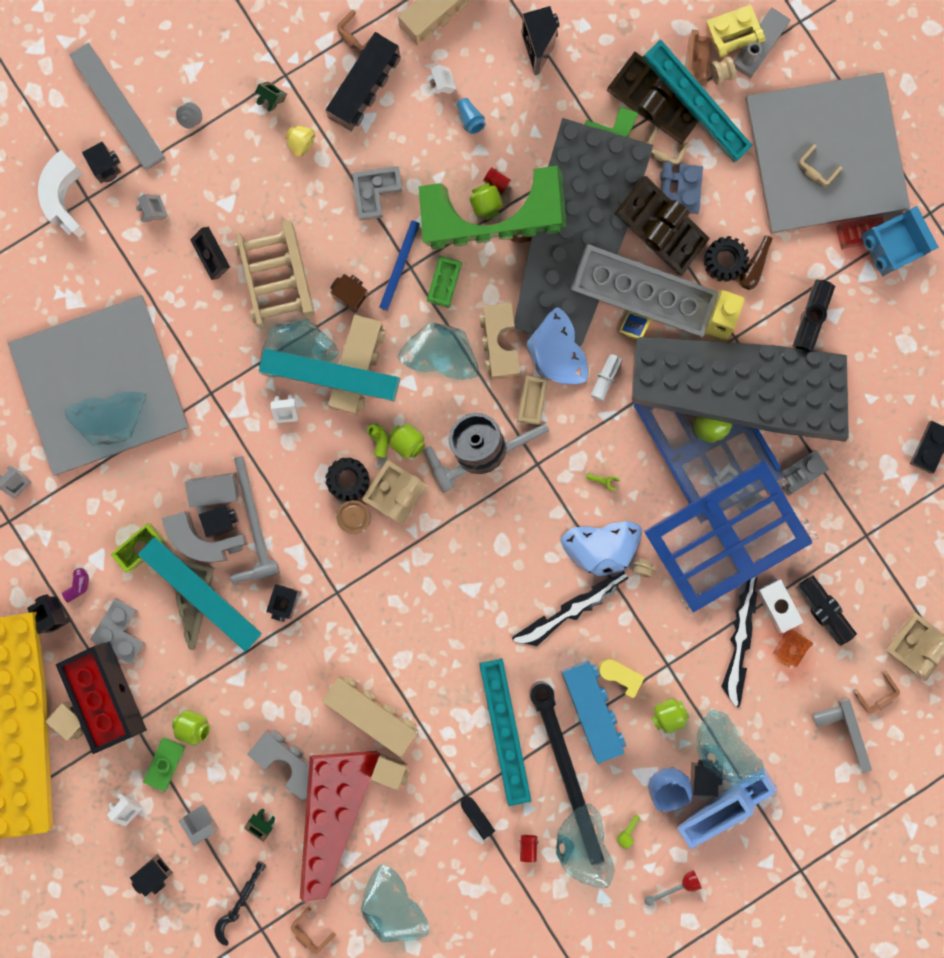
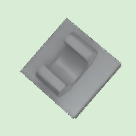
[136,194,168,222]
[0,466,31,498]

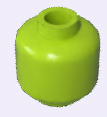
[469,183,503,220]
[389,423,425,459]
[651,698,690,734]
[172,710,210,745]

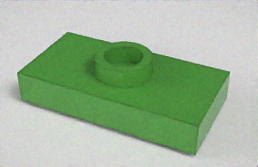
[427,256,462,308]
[143,737,186,792]

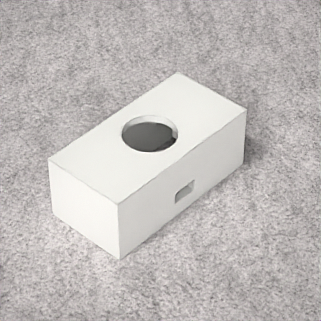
[756,579,803,633]

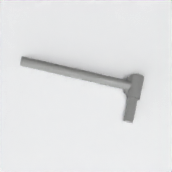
[423,423,549,493]
[230,456,280,584]

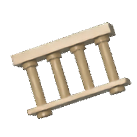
[234,220,315,329]

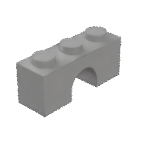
[247,729,309,801]

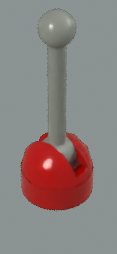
[644,870,702,906]

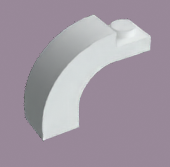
[38,150,86,238]

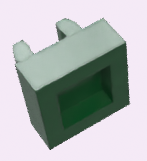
[255,82,287,112]
[244,809,275,842]

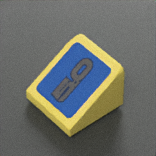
[619,311,651,341]

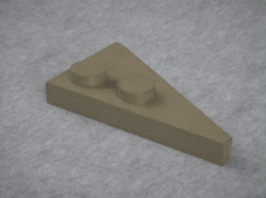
[173,560,215,650]

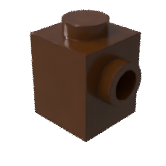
[330,274,369,313]

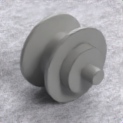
[176,102,202,129]

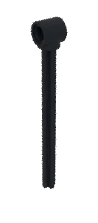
[529,681,605,865]

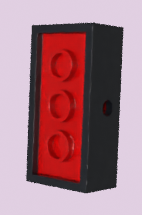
[55,641,147,754]

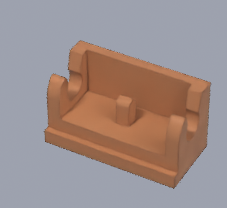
[685,29,712,87]

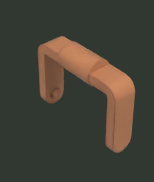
[337,10,379,53]
[853,671,900,713]
[291,907,336,954]

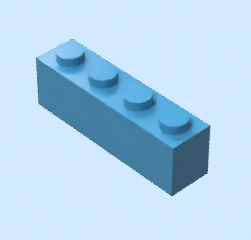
[561,660,626,764]

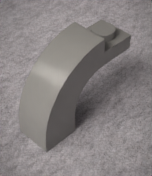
[162,511,248,562]

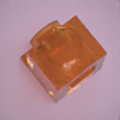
[773,629,813,668]

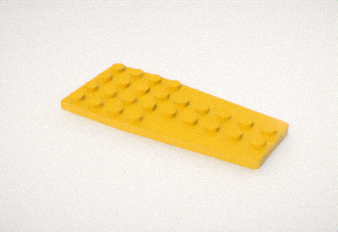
[0,612,53,839]

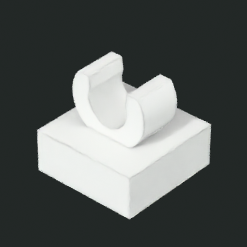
[426,65,457,94]
[271,394,299,424]
[107,793,142,826]

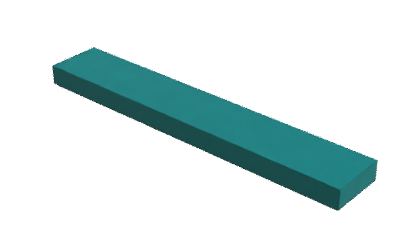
[642,39,753,162]
[259,348,400,402]
[137,537,262,652]
[479,658,532,806]

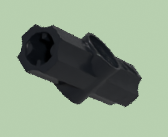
[792,279,835,352]
[796,575,857,646]

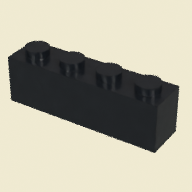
[325,32,401,132]

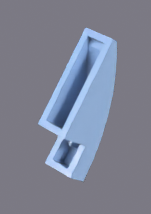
[677,767,777,849]

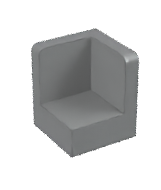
[179,805,219,846]

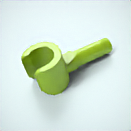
[586,473,620,491]
[617,814,640,849]

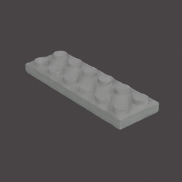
[571,244,719,337]

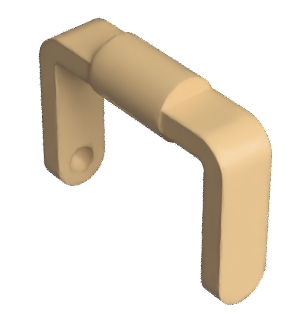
[648,127,689,166]
[798,144,843,187]

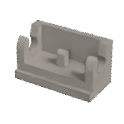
[185,472,239,508]

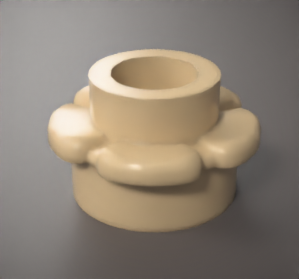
[633,559,656,578]

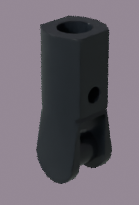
[461,796,495,840]

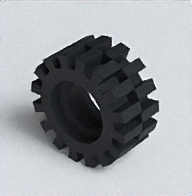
[704,236,749,282]
[325,457,370,501]

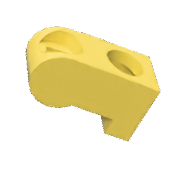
[598,659,645,698]

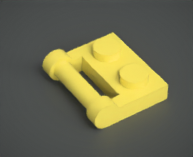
[707,5,765,58]

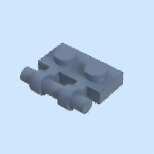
[660,162,703,214]

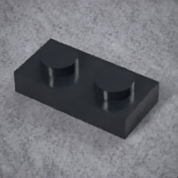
[190,226,230,280]
[910,421,944,474]

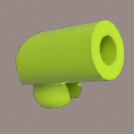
[367,424,390,458]

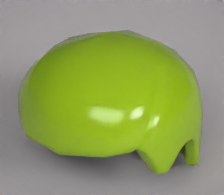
[693,416,733,443]

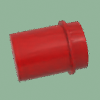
[483,167,511,194]
[519,835,539,863]

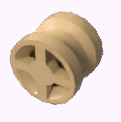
[710,56,737,85]

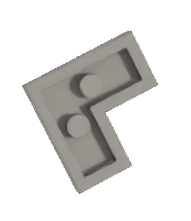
[352,166,402,221]
[90,598,145,664]

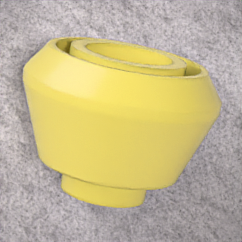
[285,125,316,157]

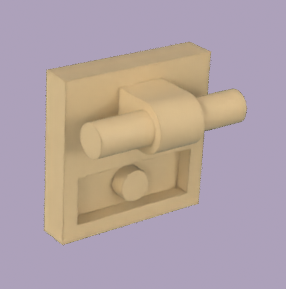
[362,460,428,525]
[885,613,944,681]

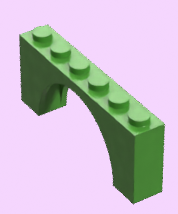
[419,166,567,249]

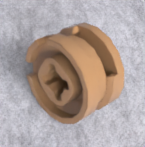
[336,500,371,534]

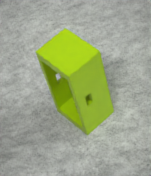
[110,523,166,573]

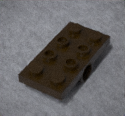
[607,51,698,144]
[614,176,710,275]

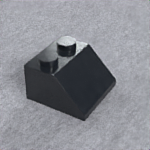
[521,6,560,75]

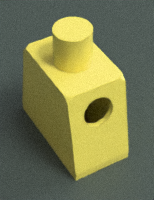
[705,290,745,341]

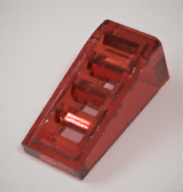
[836,216,884,250]

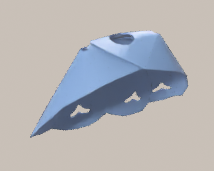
[527,308,588,384]
[560,521,642,576]

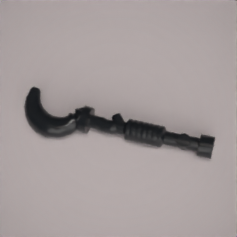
[214,861,266,946]

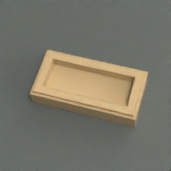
[516,375,548,426]

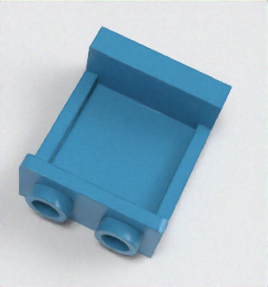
[861,206,939,277]

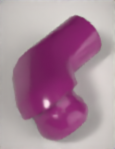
[62,568,89,603]

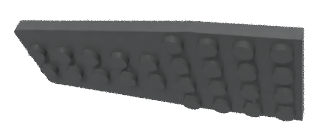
[514,118,653,347]
[632,337,849,442]

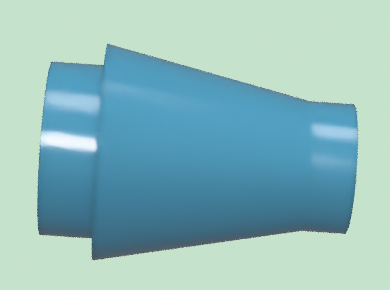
[456,98,486,134]

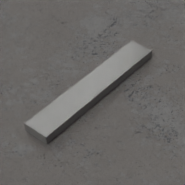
[69,42,166,171]

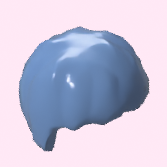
[648,767,693,812]

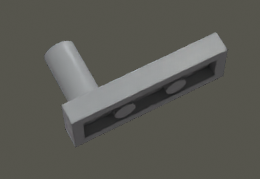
[734,7,791,79]
[812,697,872,773]

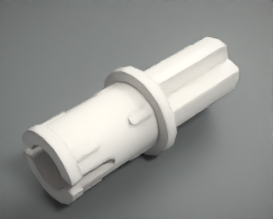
[590,354,622,402]

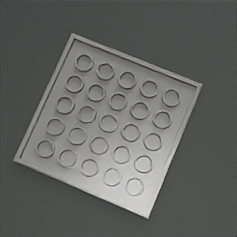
[745,72,910,233]
[8,295,189,476]

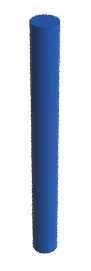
[379,220,420,311]

